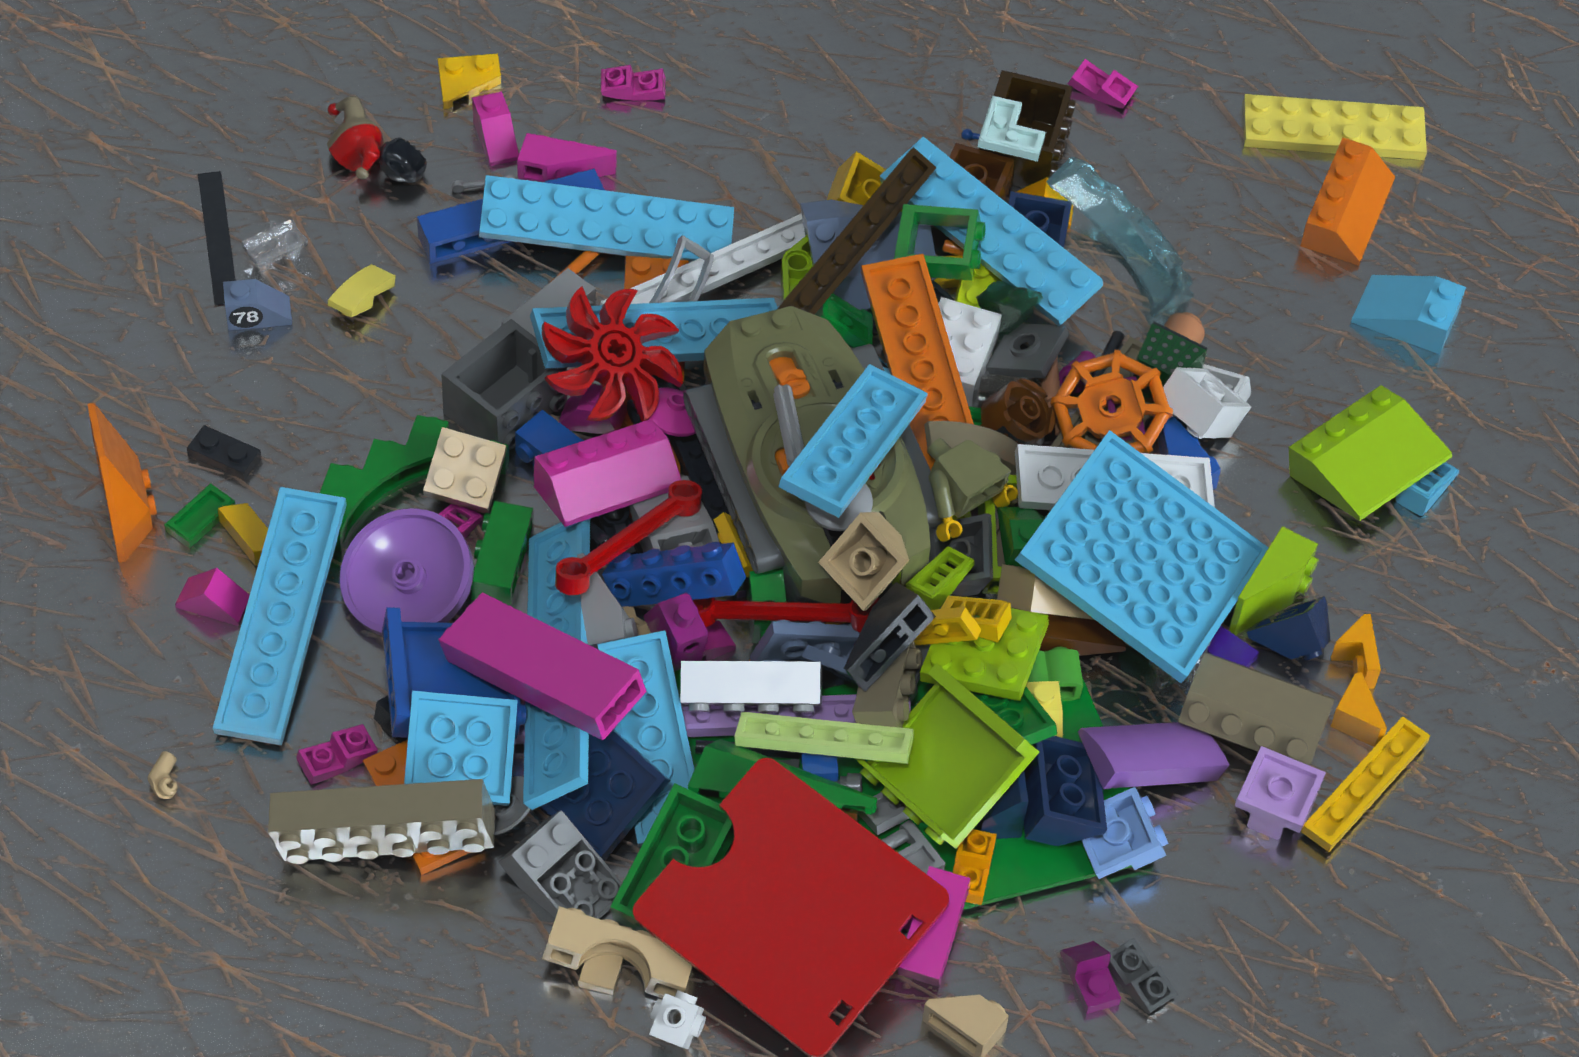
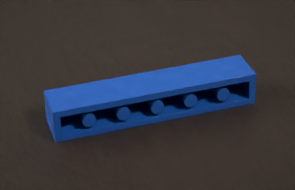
[417,168,605,264]

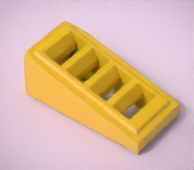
[941,595,1012,642]

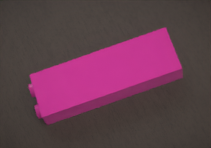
[438,592,646,740]

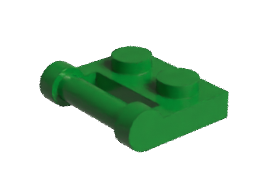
[815,293,873,348]

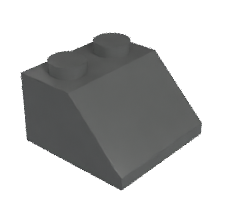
[929,513,993,597]

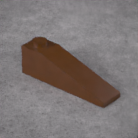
[1014,608,1126,656]

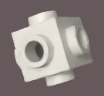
[649,990,706,1049]

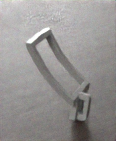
[649,235,714,303]

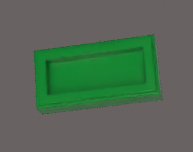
[164,483,235,549]

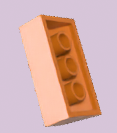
[1300,137,1395,266]

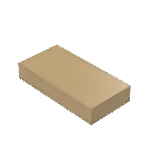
[578,925,632,995]

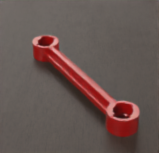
[555,480,702,595]
[693,597,880,632]

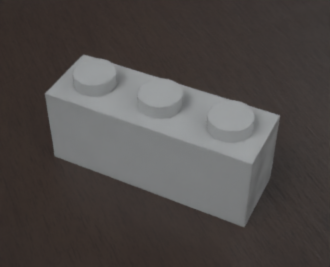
[502,268,596,337]

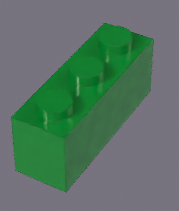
[471,501,534,606]

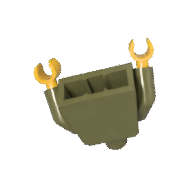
[927,438,1018,542]

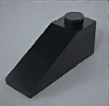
[844,582,936,692]

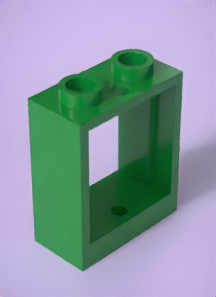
[894,204,986,281]

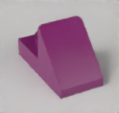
[1060,941,1121,1014]

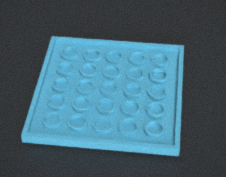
[1015,430,1269,683]

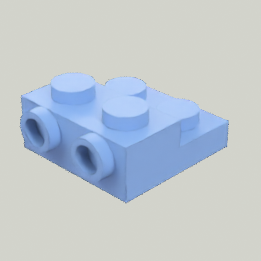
[1082,787,1169,879]

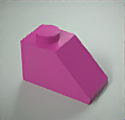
[472,91,519,167]
[559,384,627,434]

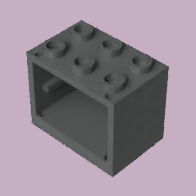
[441,319,567,450]

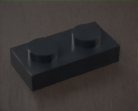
[187,425,261,481]

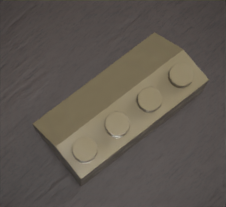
[1178,652,1335,766]

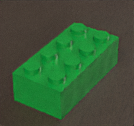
[610,783,734,938]

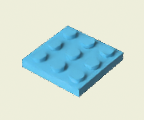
[404,691,518,806]

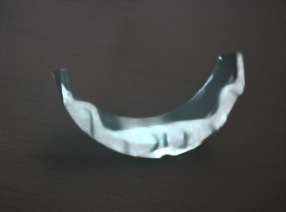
[1046,157,1194,318]

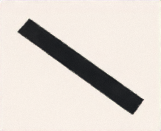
[198,171,236,305]

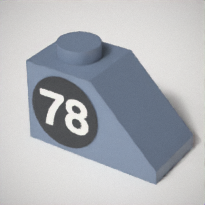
[223,279,292,331]

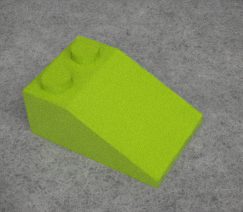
[1229,526,1319,635]

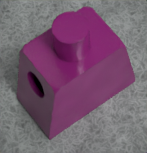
[643,593,708,672]

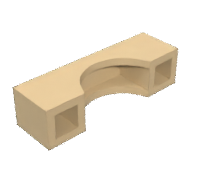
[542,906,692,998]

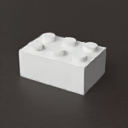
[938,297,1002,407]

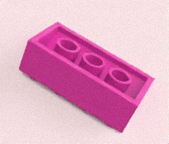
[534,419,682,527]

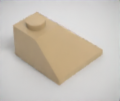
[818,512,909,611]

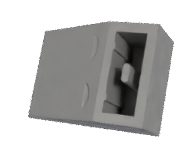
[629,476,720,552]
[498,810,622,919]

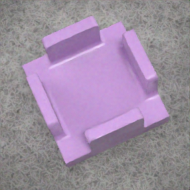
[1235,746,1326,840]

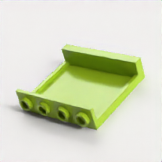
[854,663,1039,849]

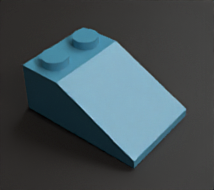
[1351,275,1466,355]

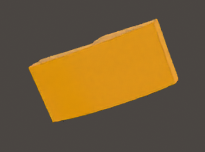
[952,829,997,906]

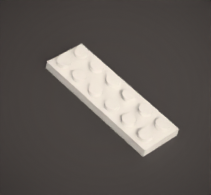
[1015,444,1215,510]

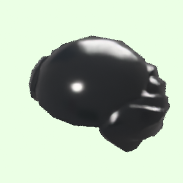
[380,137,427,183]

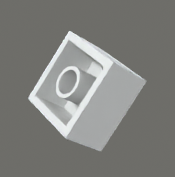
[1163,367,1251,439]

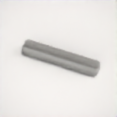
[773,384,804,467]

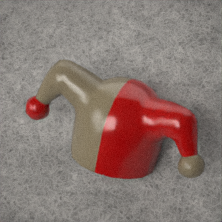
[327,96,384,180]

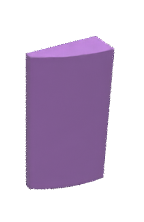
[1078,722,1230,789]

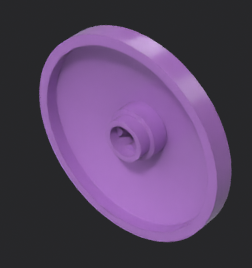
[340,508,474,636]

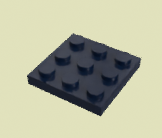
[541,729,671,862]

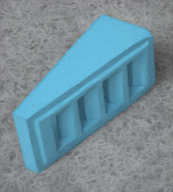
[1395,462,1459,516]

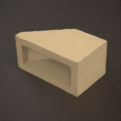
[922,994,1009,1057]

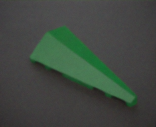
[688,739,877,815]

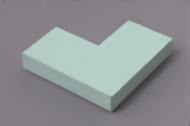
[977,96,1046,161]

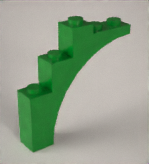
[320,415,509,551]

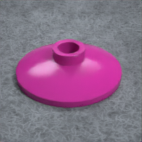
[648,388,696,437]

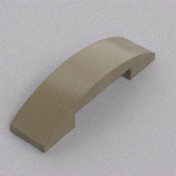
[924,421,1018,475]

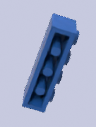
[602,542,746,607]

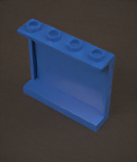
[382,607,527,739]

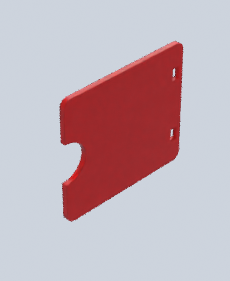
[633,758,949,1057]

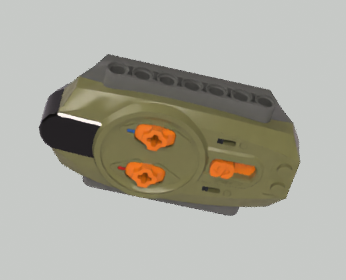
[683,306,943,615]

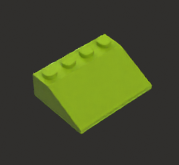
[1288,385,1452,521]

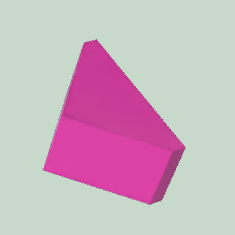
[175,568,250,626]

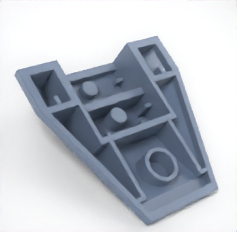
[800,199,937,311]

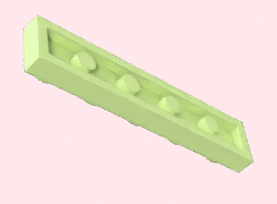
[734,712,913,764]

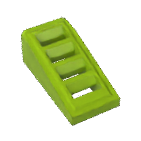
[905,546,975,610]

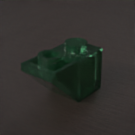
[976,280,1043,335]

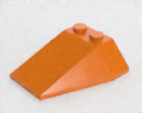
[87,403,157,563]

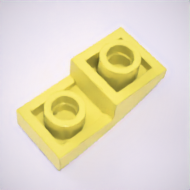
[328,264,396,317]

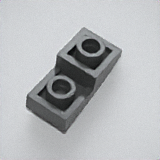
[1108,937,1178,1014]

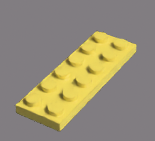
[1243,94,1427,160]

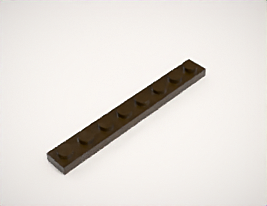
[776,147,937,315]

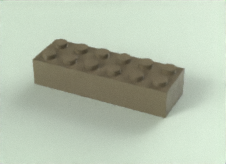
[268,779,495,864]

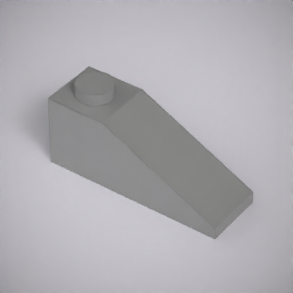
[577,553,638,649]

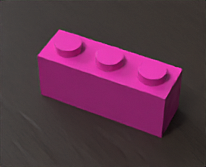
[898,866,970,987]

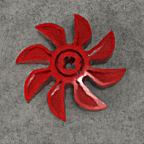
[542,286,683,422]

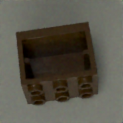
[979,70,1076,188]

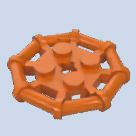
[1050,350,1173,454]

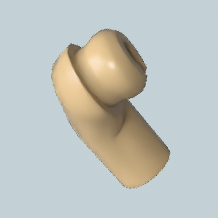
[147,751,178,799]

